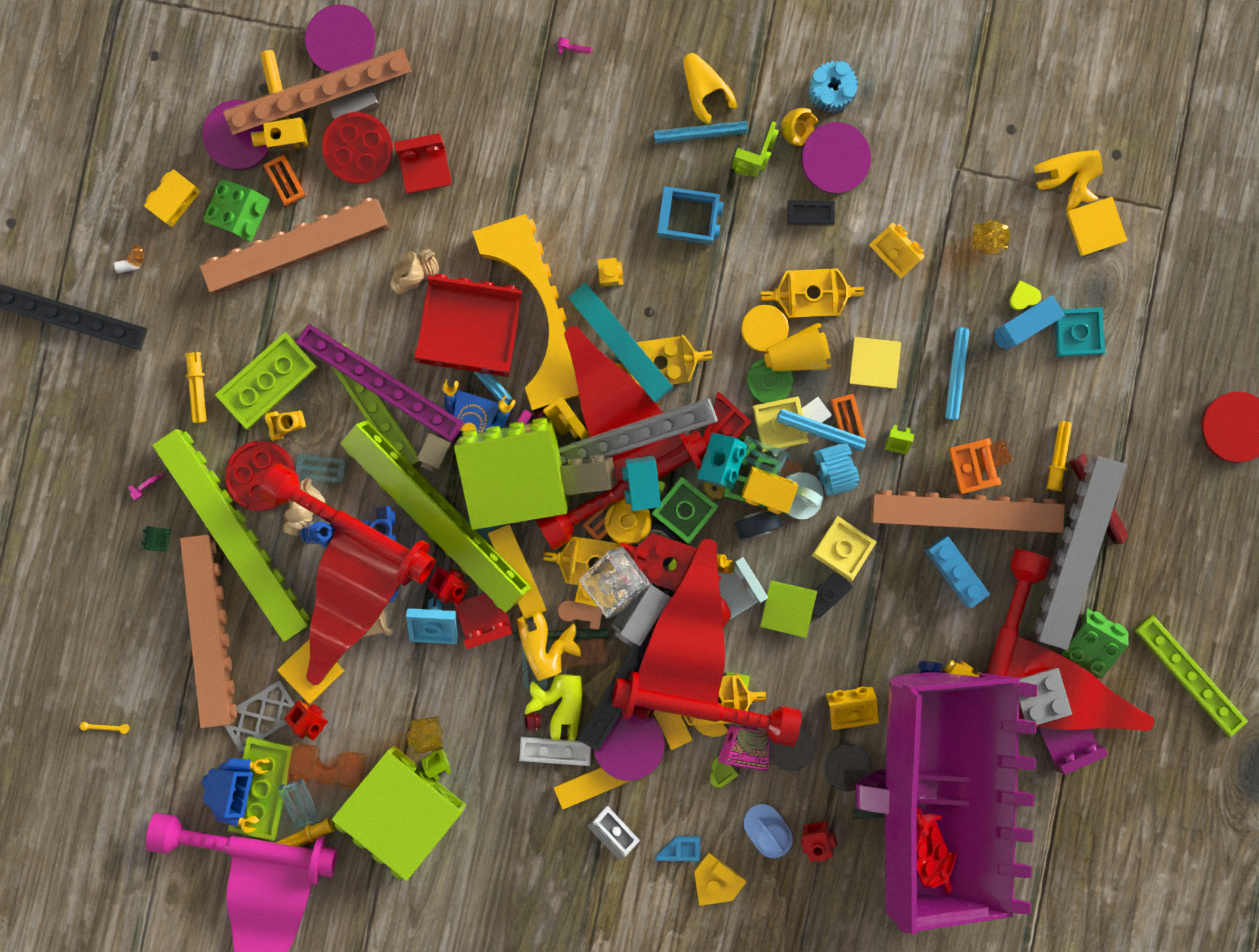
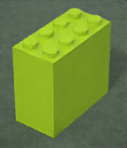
[454,418,569,530]
[332,746,467,881]

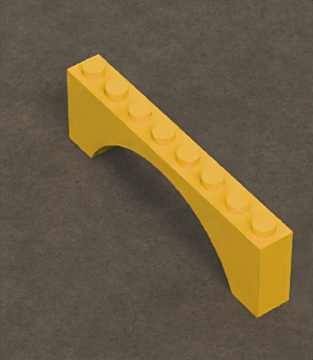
[472,214,579,412]

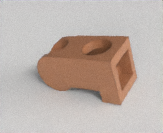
[558,600,603,630]

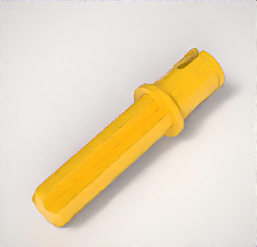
[260,50,290,121]
[185,352,207,423]
[1046,421,1072,492]
[275,817,335,847]

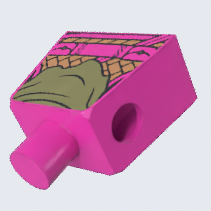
[718,725,769,772]

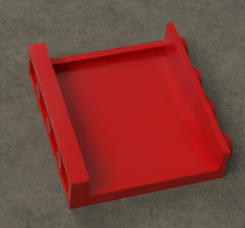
[414,274,522,377]

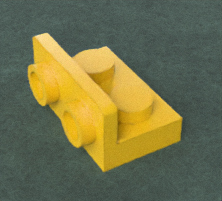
[869,223,925,279]
[543,396,589,440]
[826,687,879,730]

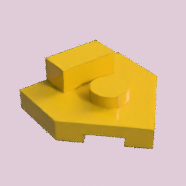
[694,852,747,906]

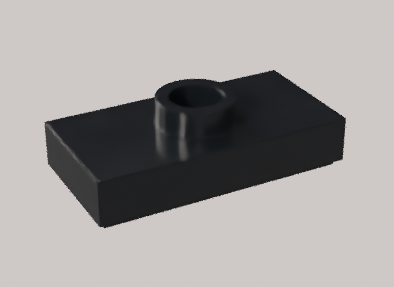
[787,200,835,226]
[812,572,853,619]

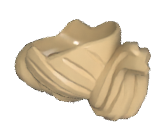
[390,249,439,295]
[283,478,326,536]

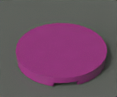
[305,4,376,73]
[202,99,271,171]
[801,122,871,194]
[594,713,665,781]

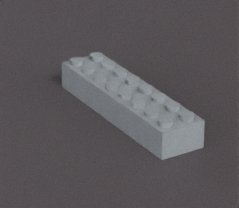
[1033,454,1127,650]

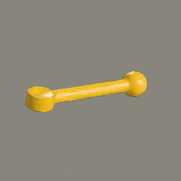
[79,722,130,734]

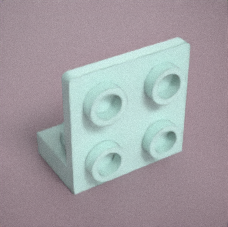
[718,557,768,619]

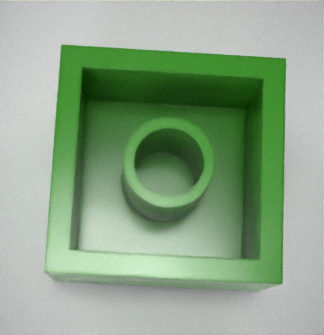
[652,477,719,544]

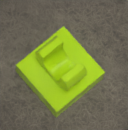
[884,425,914,455]
[421,747,451,781]

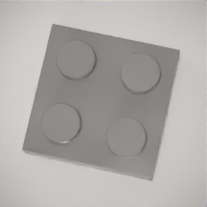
[1019,668,1072,725]

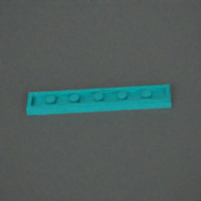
[568,282,674,403]

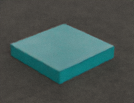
[1054,307,1105,357]

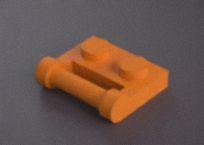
[948,438,1001,494]

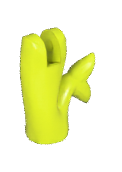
[525,674,582,741]

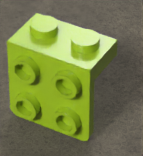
[731,121,779,177]

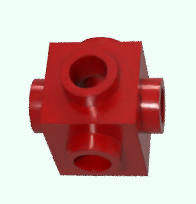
[426,566,470,605]
[284,700,328,741]
[801,821,837,862]

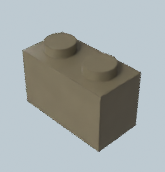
[417,433,455,473]
[560,454,617,495]

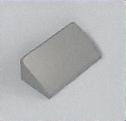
[328,86,380,120]
[587,806,640,860]

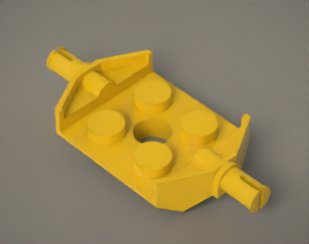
[760,268,865,319]
[615,335,713,387]
[543,536,636,589]
[683,673,766,726]

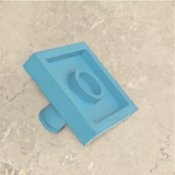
[406,598,458,644]

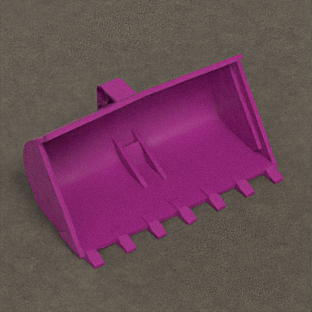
[856,672,1038,934]

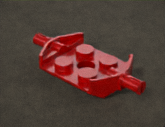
[618,533,721,591]
[916,808,957,893]

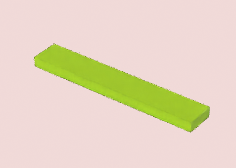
[330,343,420,466]
[1133,614,1248,737]

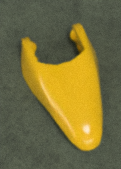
[683,53,737,124]

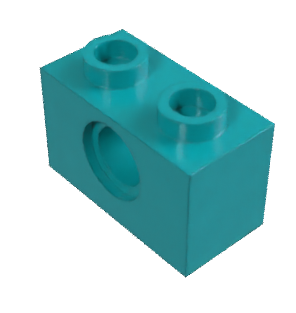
[697,433,747,490]

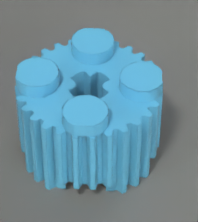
[808,61,858,114]
[813,443,860,497]

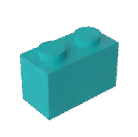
[621,456,661,511]

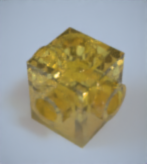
[972,220,1010,255]
[406,716,443,754]

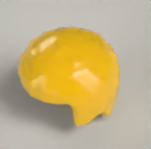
[780,108,818,146]

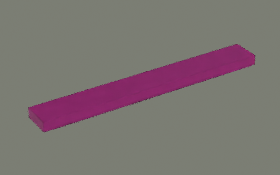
[295,323,465,443]

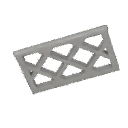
[224,680,295,753]

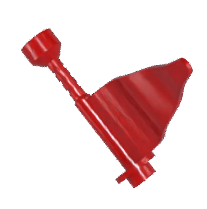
[536,326,707,550]
[259,463,435,685]
[611,539,801,747]
[986,549,1154,731]

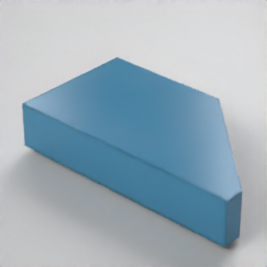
[656,836,700,861]

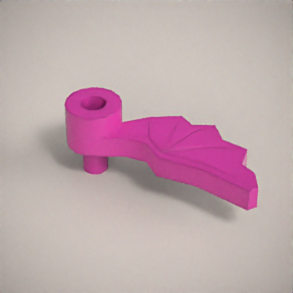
[557,37,593,54]
[128,472,165,501]

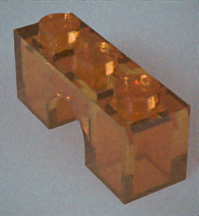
[288,743,367,789]

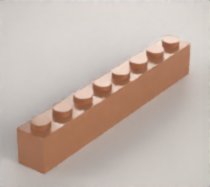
[223,48,412,135]
[200,198,390,296]
[870,490,1065,533]
[180,535,237,728]

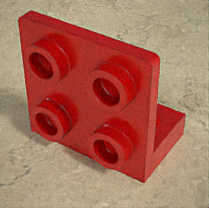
[394,133,452,194]
[454,593,514,650]

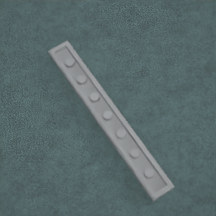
[559,398,718,466]

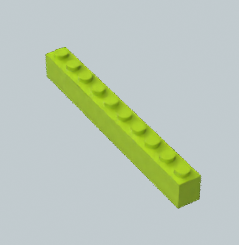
[340,420,532,613]
[152,429,311,642]

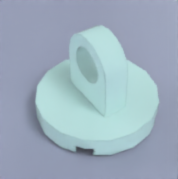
[784,472,823,519]

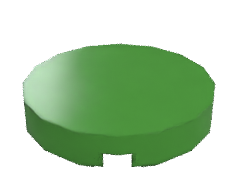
[746,358,794,403]

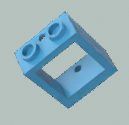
[657,186,724,245]
[994,295,1065,351]

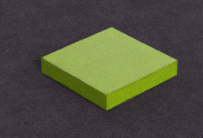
[760,580,817,638]

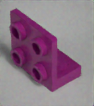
[1038,727,1108,775]

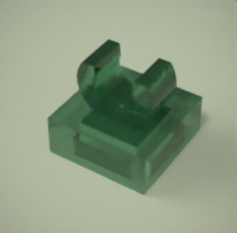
[141,526,171,552]

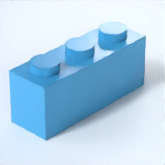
[924,536,990,608]

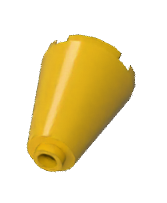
[763,323,831,371]

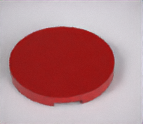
[321,112,393,184]
[1201,392,1259,462]
[225,441,297,511]

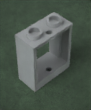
[611,579,670,646]

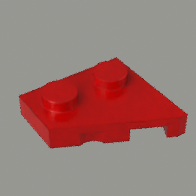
[703,392,752,446]

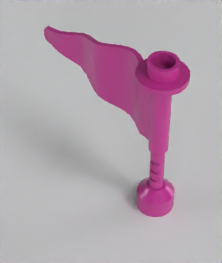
[146,813,338,952]

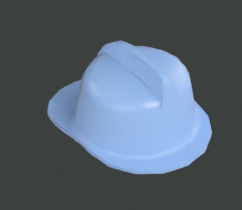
[744,804,793,858]

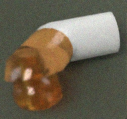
[114,245,145,273]

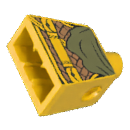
[251,118,309,151]

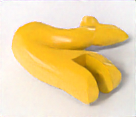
[1034,150,1103,211]
[517,611,581,681]

